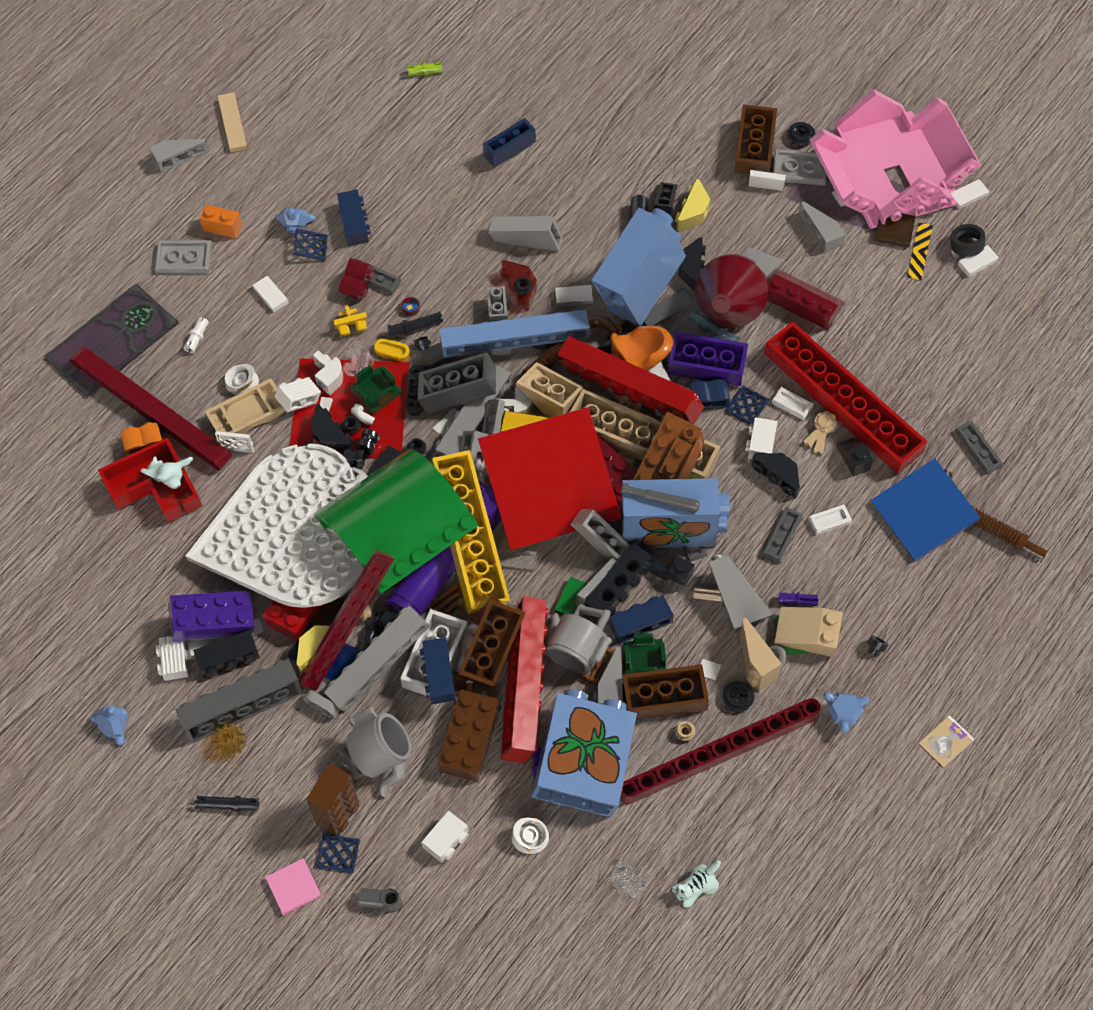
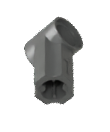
[359,888,403,912]

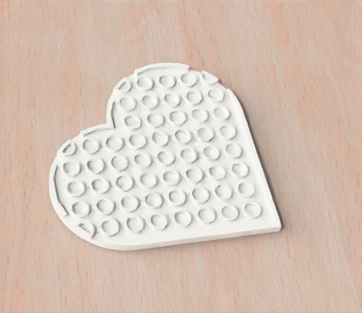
[185,444,364,607]

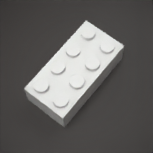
[400,609,468,696]

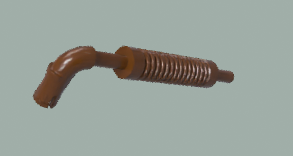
[510,316,622,392]
[944,469,1048,557]

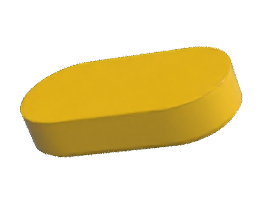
[374,339,410,362]

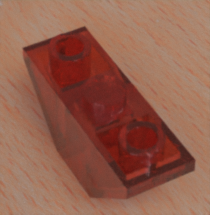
[500,260,537,312]

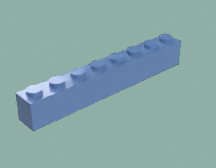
[439,310,590,358]

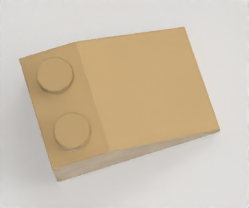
[516,362,583,418]
[774,607,843,657]
[740,618,782,691]

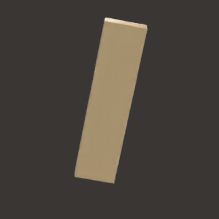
[218,92,248,152]

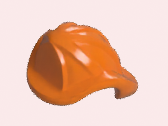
[610,326,673,370]

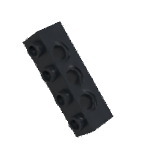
[585,543,653,618]

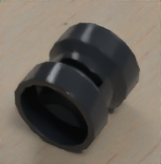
[356,429,380,455]
[344,448,365,468]

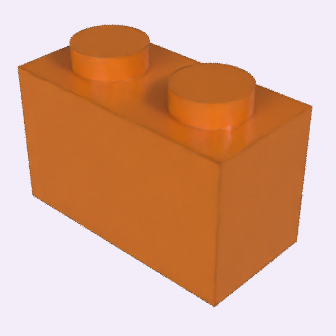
[199,204,242,238]

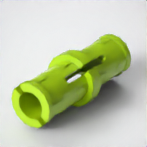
[408,62,443,77]

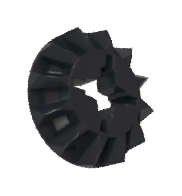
[787,122,815,146]
[722,681,754,713]

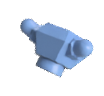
[275,208,315,233]
[823,692,869,733]
[90,705,128,745]

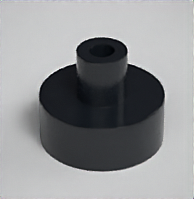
[867,635,889,656]

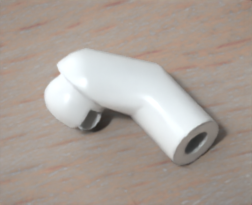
[351,404,375,426]

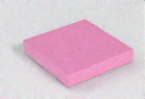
[266,858,322,916]

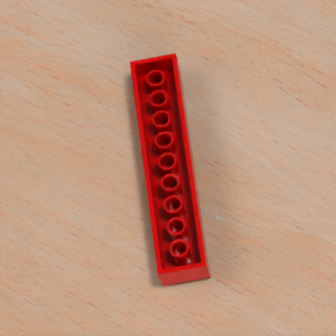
[764,321,928,474]

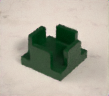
[350,364,402,415]
[623,633,666,674]

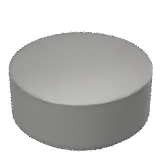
[769,646,786,664]

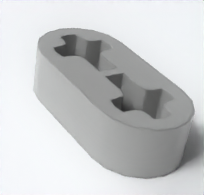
[303,690,340,719]

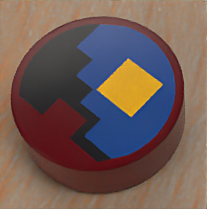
[402,297,420,316]

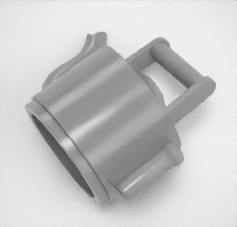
[544,604,612,674]
[336,707,411,797]

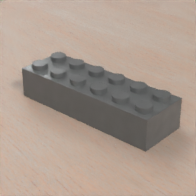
[175,659,303,744]

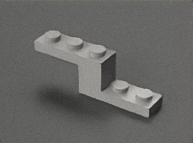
[460,399,505,467]

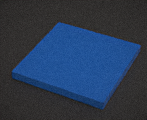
[871,458,980,562]

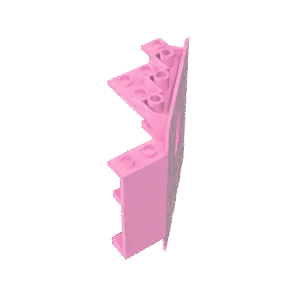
[810,89,981,229]

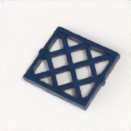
[294,228,328,261]
[726,385,769,424]
[316,834,360,873]

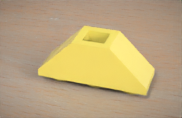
[675,179,710,231]
[297,626,330,674]

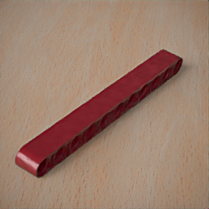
[70,346,233,471]
[620,698,821,804]

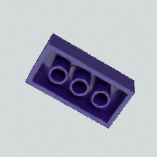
[668,332,748,386]
[168,591,254,642]

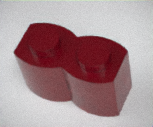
[338,258,374,301]

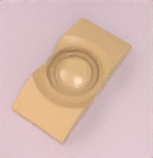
[205,378,286,441]

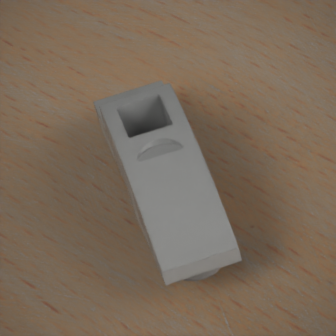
[487,286,511,355]

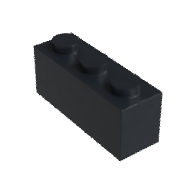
[193,630,260,678]

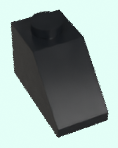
[836,438,873,477]

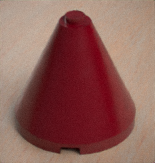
[695,254,769,327]

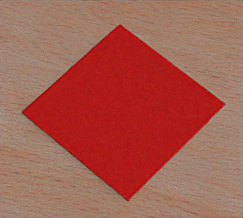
[290,358,410,459]
[478,407,622,550]

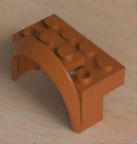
[633,412,704,480]

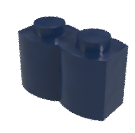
[689,378,730,410]

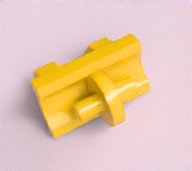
[334,305,367,337]

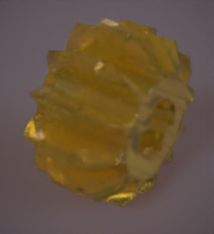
[211,723,246,758]

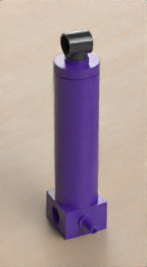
[378,480,502,630]

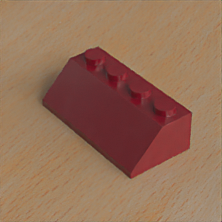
[768,271,845,330]

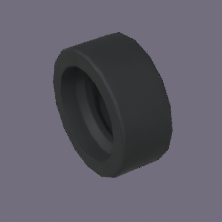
[951,224,985,257]

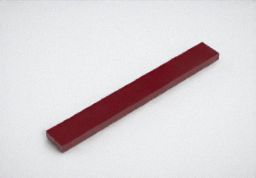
[298,550,394,690]

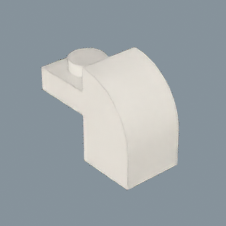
[313,351,343,395]
[501,386,534,416]

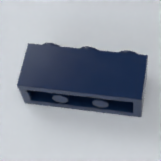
[483,118,536,167]
[337,189,371,246]
[609,595,674,645]
[419,637,456,704]

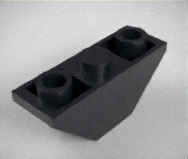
[678,237,706,292]
[311,404,353,453]
[751,453,800,499]

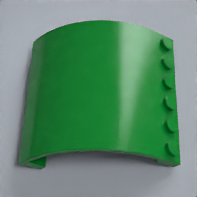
[313,449,479,593]

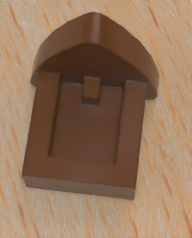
[452,674,475,696]

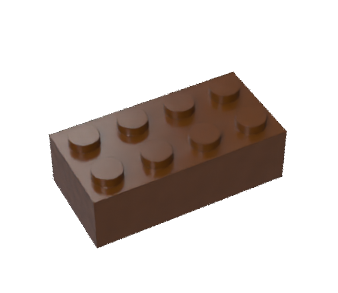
[734,104,777,175]
[452,594,525,686]
[622,664,709,720]
[438,690,500,782]
[306,763,360,836]

